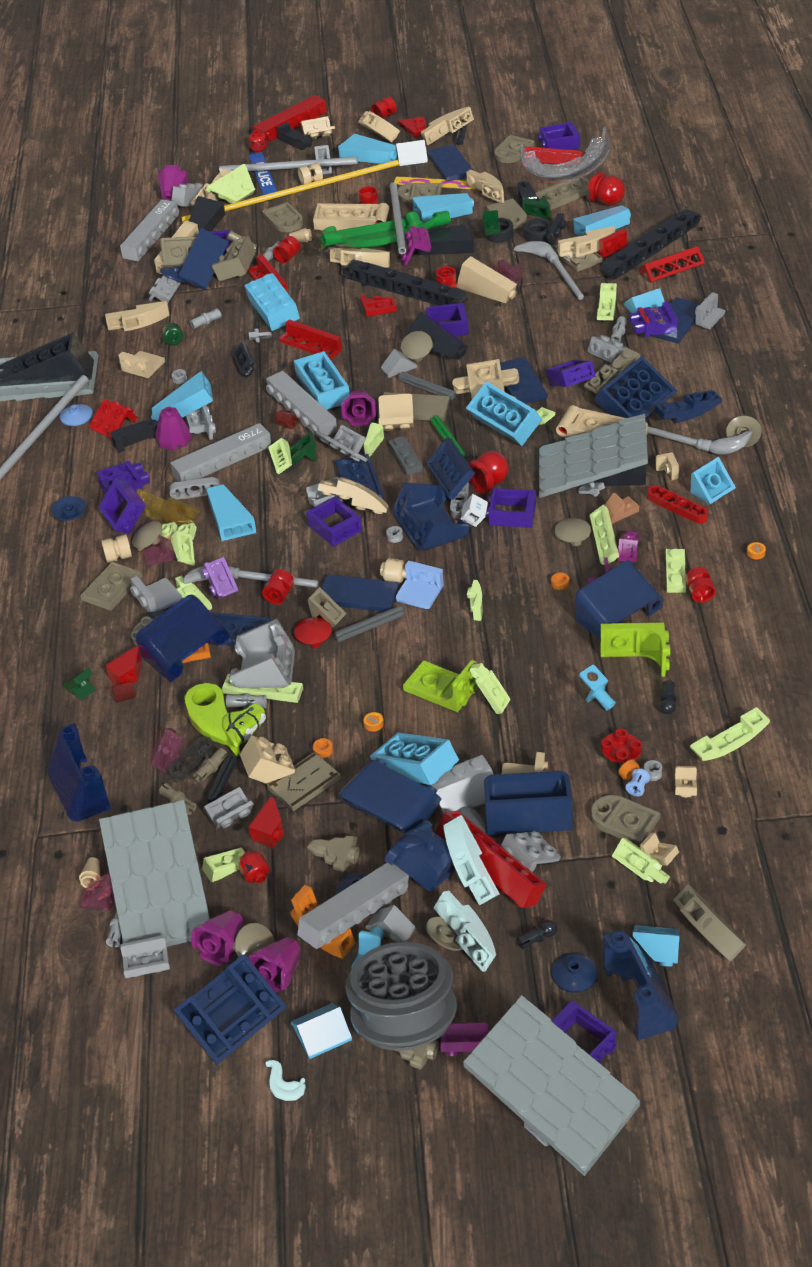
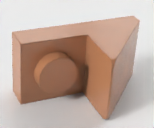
[605,493,639,524]

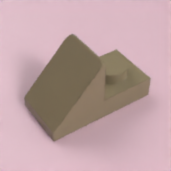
[308,587,347,628]

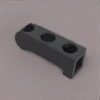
[277,122,312,150]
[110,419,158,453]

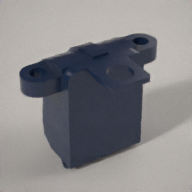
[384,820,456,892]

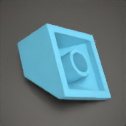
[633,925,680,966]

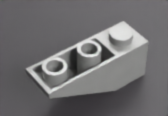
[172,183,203,207]

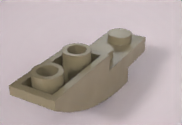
[584,348,640,394]
[673,884,746,961]

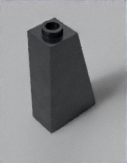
[189,196,225,231]
[414,224,474,255]
[403,312,468,360]

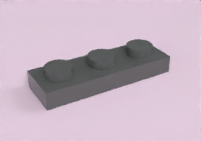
[389,436,423,475]

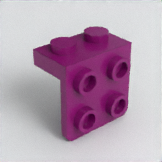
[401,225,431,267]

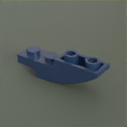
[654,390,722,423]

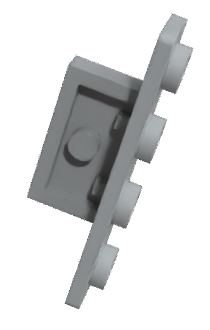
[184,404,216,440]
[316,424,368,462]

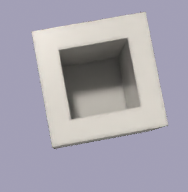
[461,494,488,527]

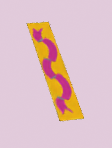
[394,177,475,189]

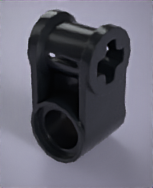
[517,181,537,207]

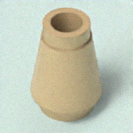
[289,228,312,243]
[79,857,101,889]

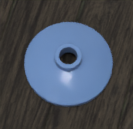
[60,404,93,426]

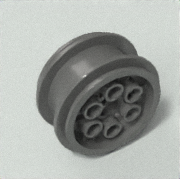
[346,942,457,1051]

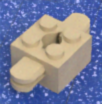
[452,359,519,399]

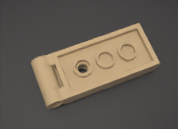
[313,203,389,231]
[556,405,648,437]

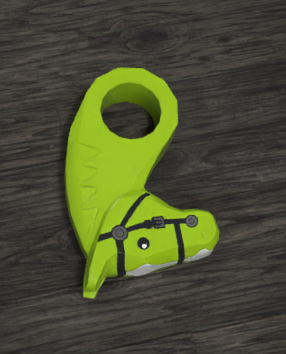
[185,683,266,757]

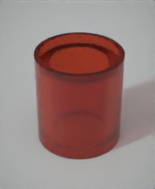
[275,410,298,429]
[112,681,136,703]

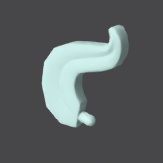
[266,1060,306,1101]

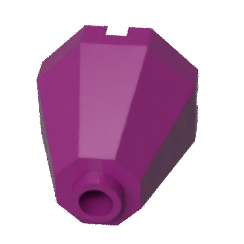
[158,165,189,201]
[341,389,376,426]
[155,406,192,450]
[191,910,244,966]
[247,937,300,993]

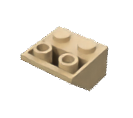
[240,736,296,783]

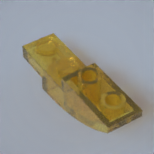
[136,489,202,524]

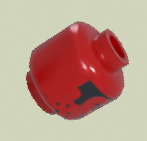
[248,130,267,153]
[238,851,270,884]

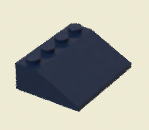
[594,356,677,419]

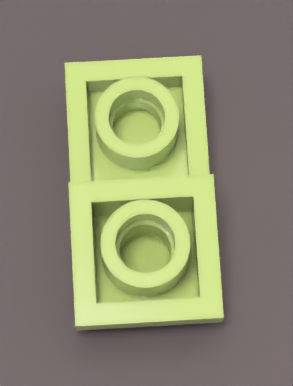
[160,522,197,542]
[467,580,483,621]

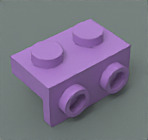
[202,557,239,600]

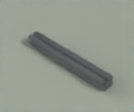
[399,372,456,400]
[335,606,405,642]

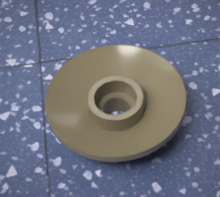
[726,416,762,447]
[426,917,462,951]

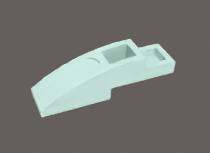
[443,815,500,905]
[434,891,496,972]

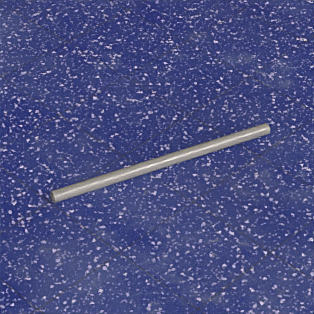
[219,157,358,172]
[390,182,406,254]
[0,375,88,480]

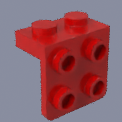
[596,229,627,258]
[89,399,138,438]

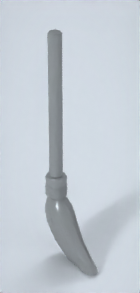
[514,241,584,300]
[647,426,753,455]
[183,566,318,588]

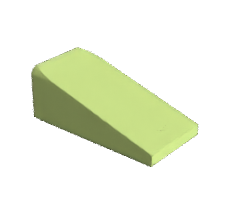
[170,531,195,566]
[202,847,245,882]

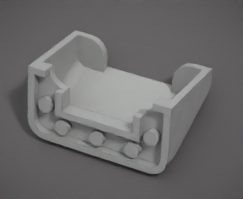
[229,619,295,688]

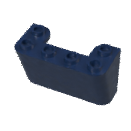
[575,560,663,639]

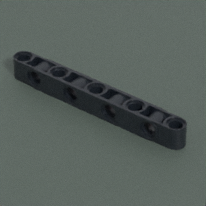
[600,209,700,280]
[342,259,468,306]

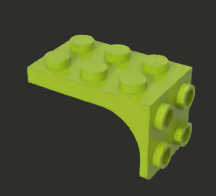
[600,623,670,677]
[403,660,478,712]

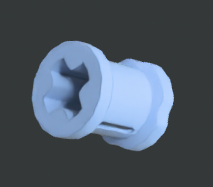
[626,768,650,796]

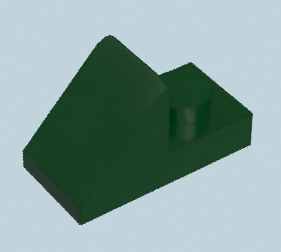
[522,195,551,220]
[482,210,500,236]
[290,431,316,465]
[62,668,95,700]

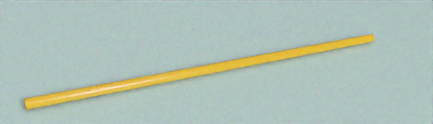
[181,160,399,222]

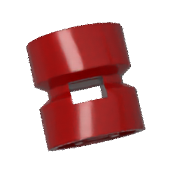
[371,97,397,119]
[358,186,378,204]
[273,236,301,263]
[436,266,457,288]
[685,567,716,603]
[262,569,294,604]

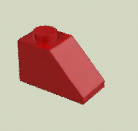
[106,646,142,691]
[249,797,284,848]

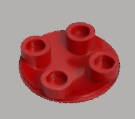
[294,617,332,648]
[601,729,642,763]

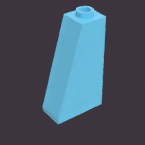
[338,134,397,164]
[412,193,474,223]
[573,205,631,236]
[151,371,213,423]
[206,484,256,541]

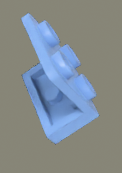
[396,561,444,609]

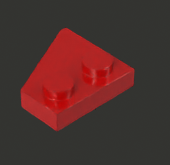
[398,117,427,137]
[360,295,397,317]

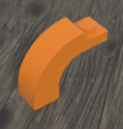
[290,885,355,959]

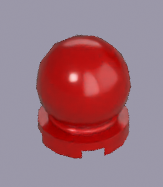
[588,171,625,205]
[468,451,509,494]

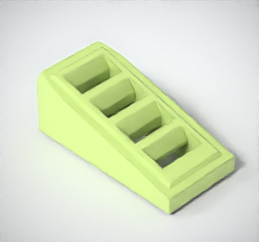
[364,423,384,457]
[268,438,292,474]

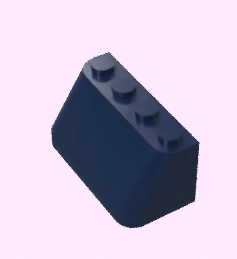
[484,771,573,835]

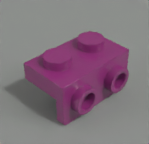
[441,1022,488,1056]

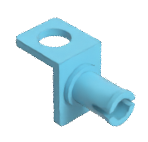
[579,665,616,711]
[352,927,384,968]

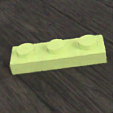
[666,549,686,593]

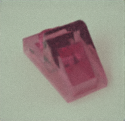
[498,259,522,287]
[143,535,177,566]
[151,728,186,773]
[78,873,115,911]

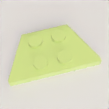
[206,164,255,204]

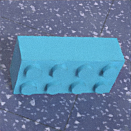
[245,273,300,331]
[294,351,349,410]
[466,381,542,446]
[370,732,459,785]

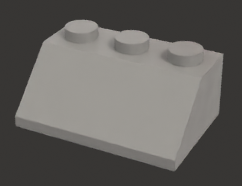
[431,755,494,816]

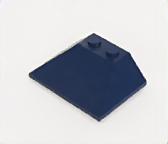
[173,954,287,1065]

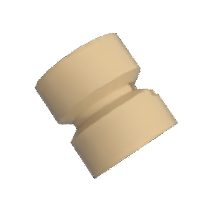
[298,163,323,185]
[101,534,132,563]

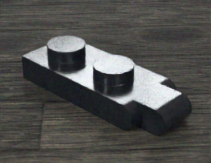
[547,213,566,245]
[232,342,255,377]

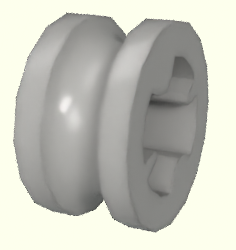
[172,369,187,384]
[386,526,403,543]
[644,760,663,781]

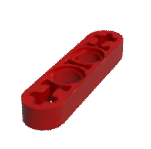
[647,485,708,524]

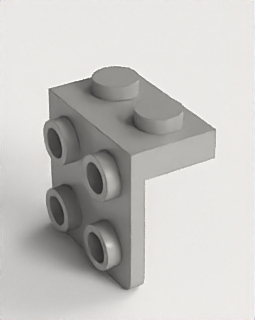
[130,576,182,612]
[501,831,561,872]

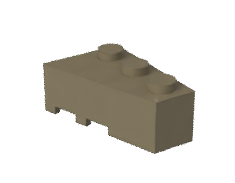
[212,236,256,281]

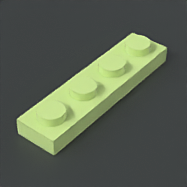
[590,505,619,565]
[222,674,303,703]

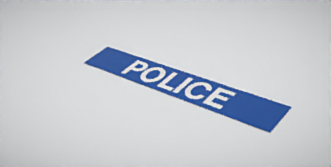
[249,152,277,195]

